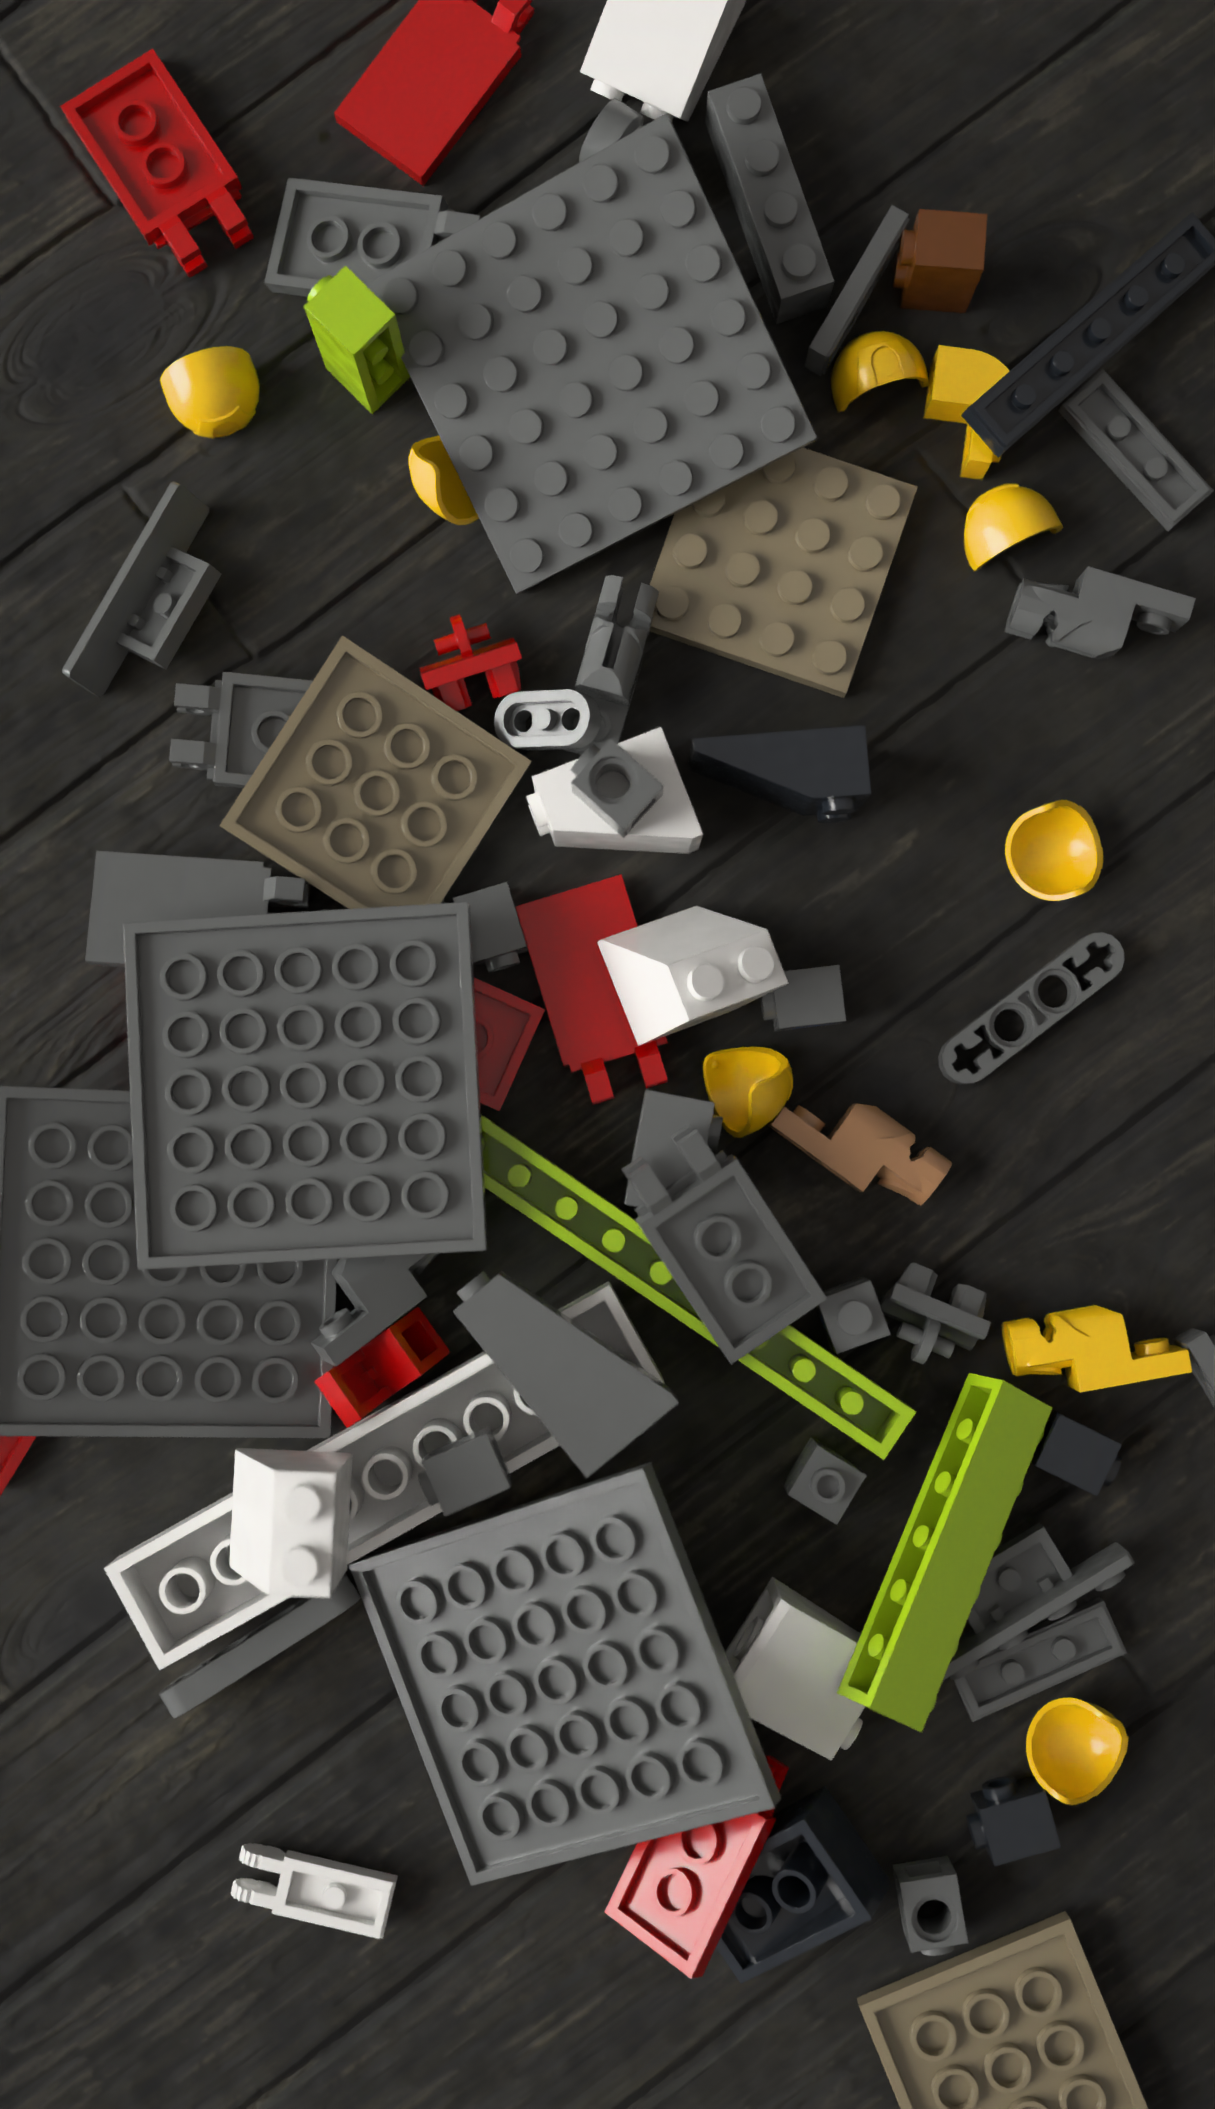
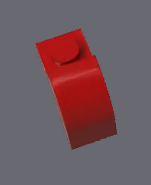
[314,1307,451,1428]

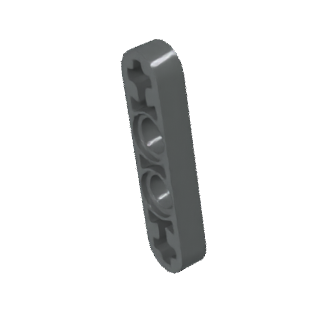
[938,932,1125,1085]
[159,1573,361,1718]

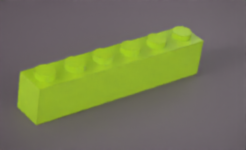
[837,1373,1052,1733]

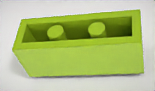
[304,265,410,414]

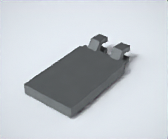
[264,178,481,297]
[169,672,313,788]
[85,851,311,967]
[622,1123,827,1364]

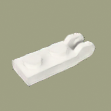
[231,1843,398,1939]

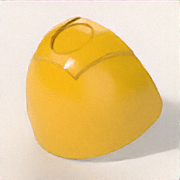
[831,331,929,412]
[160,346,259,439]
[409,436,479,525]
[964,483,1063,571]
[1005,800,1103,901]
[703,1046,793,1138]
[1026,1698,1128,1805]

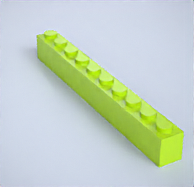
[481,1114,916,1460]

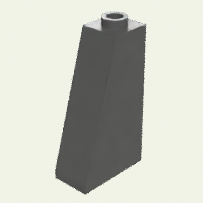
[453,1271,679,1478]

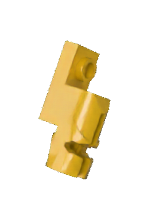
[1001,1305,1192,1393]

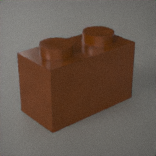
[892,209,988,313]

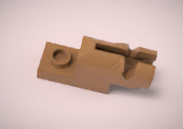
[767,1104,952,1205]

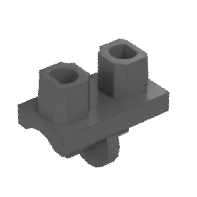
[880,1263,991,1365]

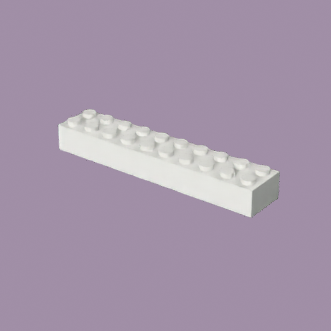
[104,1281,665,1670]

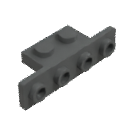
[62,481,222,697]
[943,1523,1135,1680]

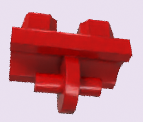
[419,614,522,711]

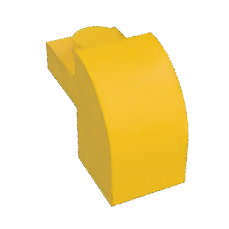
[924,345,1009,480]

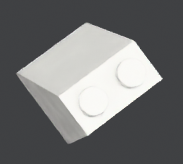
[580,0,746,122]
[526,727,703,854]
[597,906,788,1046]
[229,1448,353,1598]
[725,1577,865,1761]

